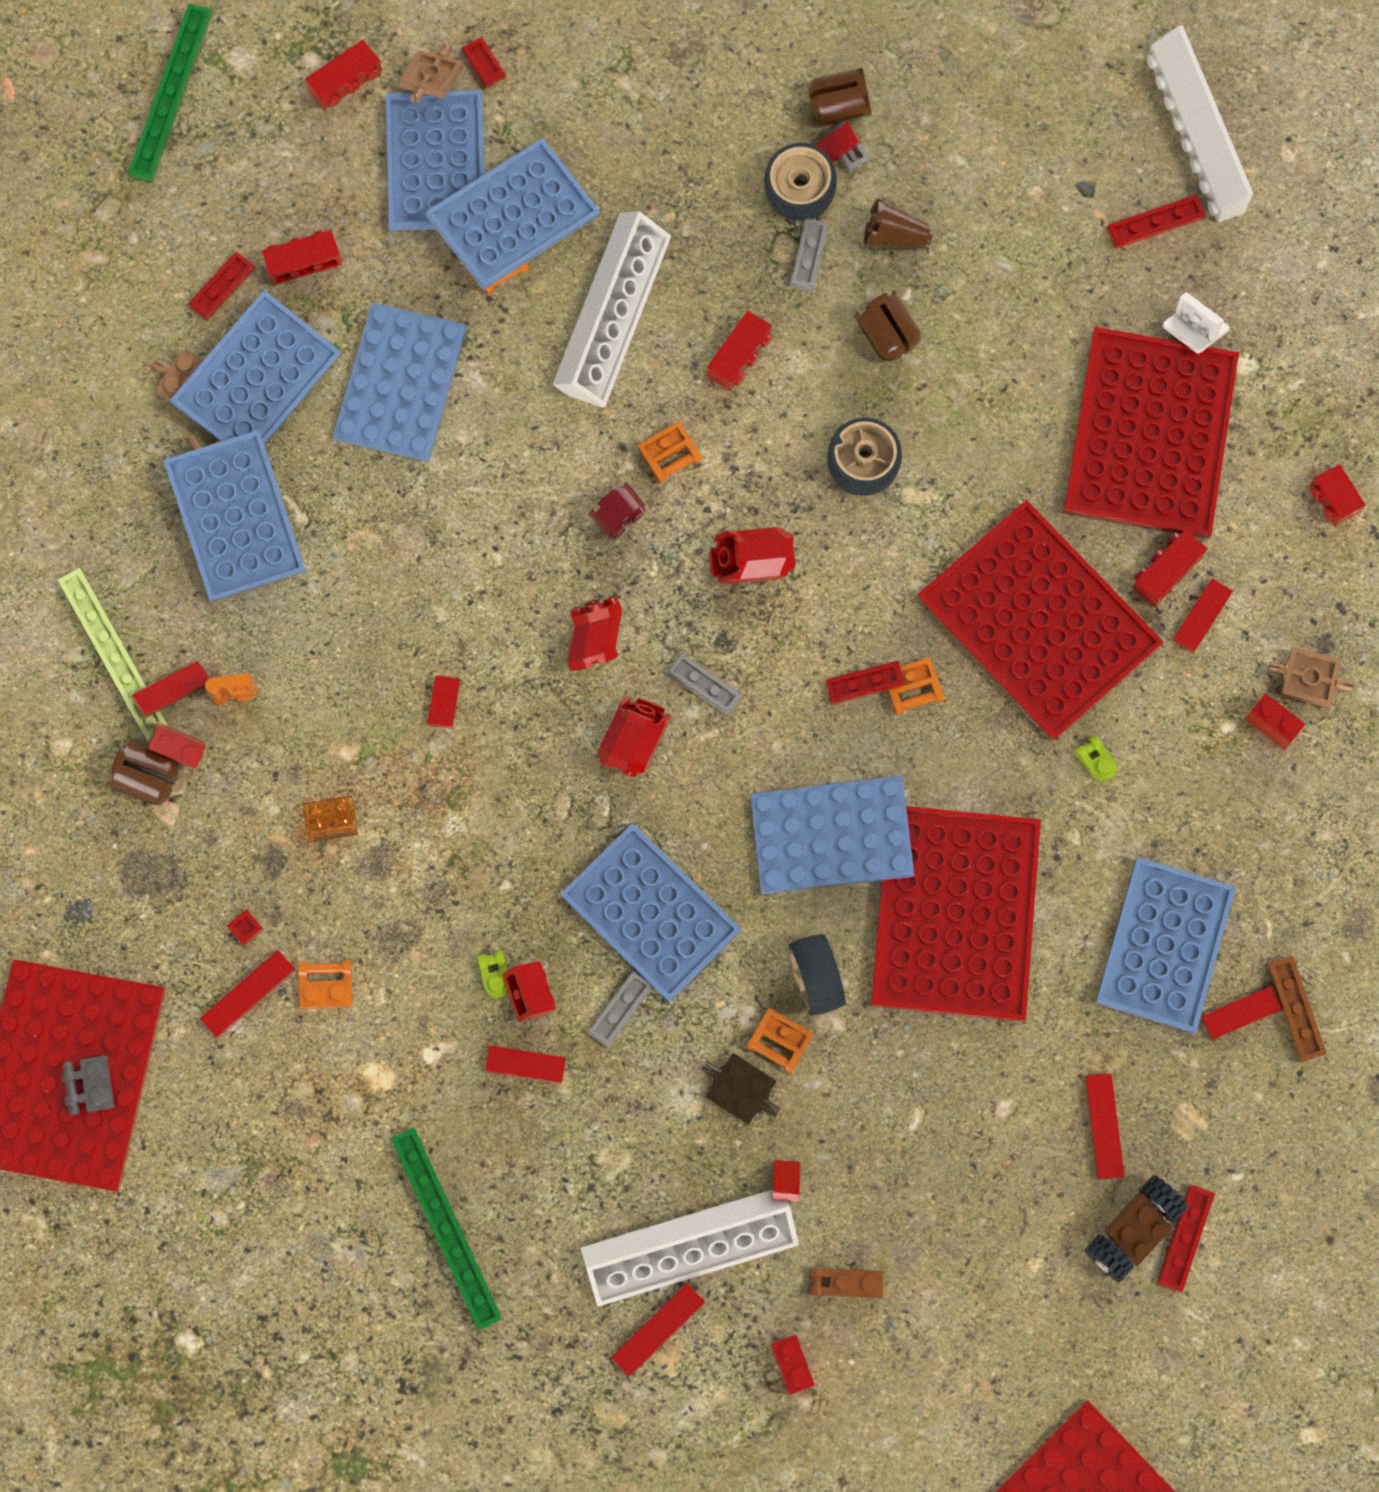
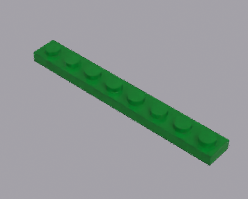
[128,3,213,183]
[390,1127,503,1331]

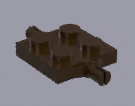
[701,1053,781,1125]

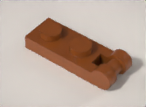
[808,1268,883,1298]

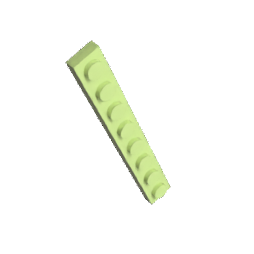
[58,568,168,742]

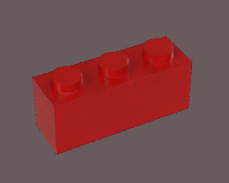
[305,39,382,110]
[262,229,342,286]
[706,310,773,392]
[1133,529,1208,607]

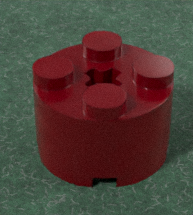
[589,482,646,540]

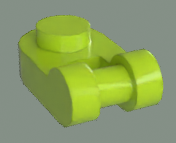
[1074,735,1117,782]
[478,950,508,999]

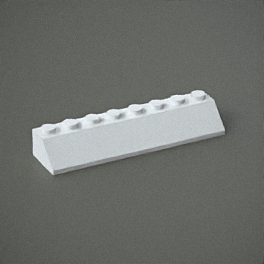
[1147,25,1253,223]
[552,211,671,408]
[581,1190,799,1307]

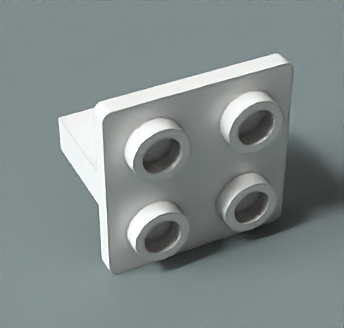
[1162,292,1230,353]

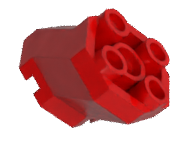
[709,527,796,584]
[566,596,622,671]
[597,697,671,777]

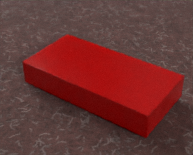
[461,37,506,89]
[815,122,861,163]
[427,675,461,729]
[772,1160,801,1202]

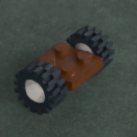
[1084,1175,1189,1283]

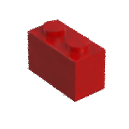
[1309,464,1366,527]
[1245,693,1306,750]
[147,721,206,769]
[502,961,556,1023]
[770,1335,815,1396]

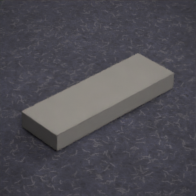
[790,218,829,292]
[667,652,743,717]
[588,970,653,1048]

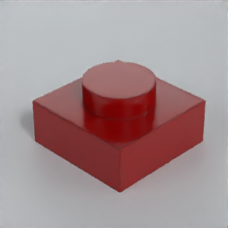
[227,909,264,946]

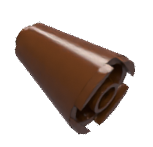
[863,199,933,249]

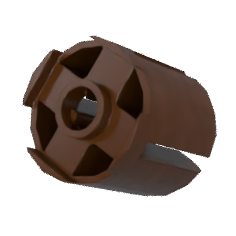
[808,67,872,126]
[854,290,921,361]
[106,740,179,805]

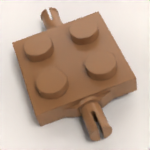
[399,44,463,103]
[152,349,203,400]
[1268,647,1354,708]

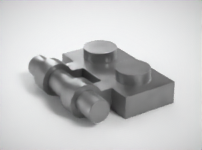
[61,1055,115,1115]

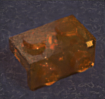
[302,796,358,843]

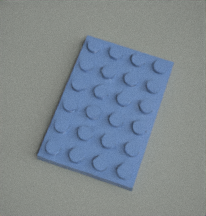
[386,90,485,231]
[425,138,600,290]
[170,290,341,445]
[333,302,467,463]
[163,430,306,602]
[751,776,914,895]
[560,823,742,1003]
[1095,857,1236,1034]

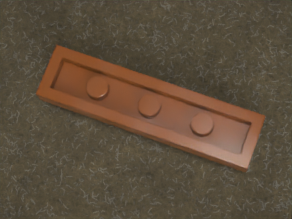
[1267,956,1327,1063]

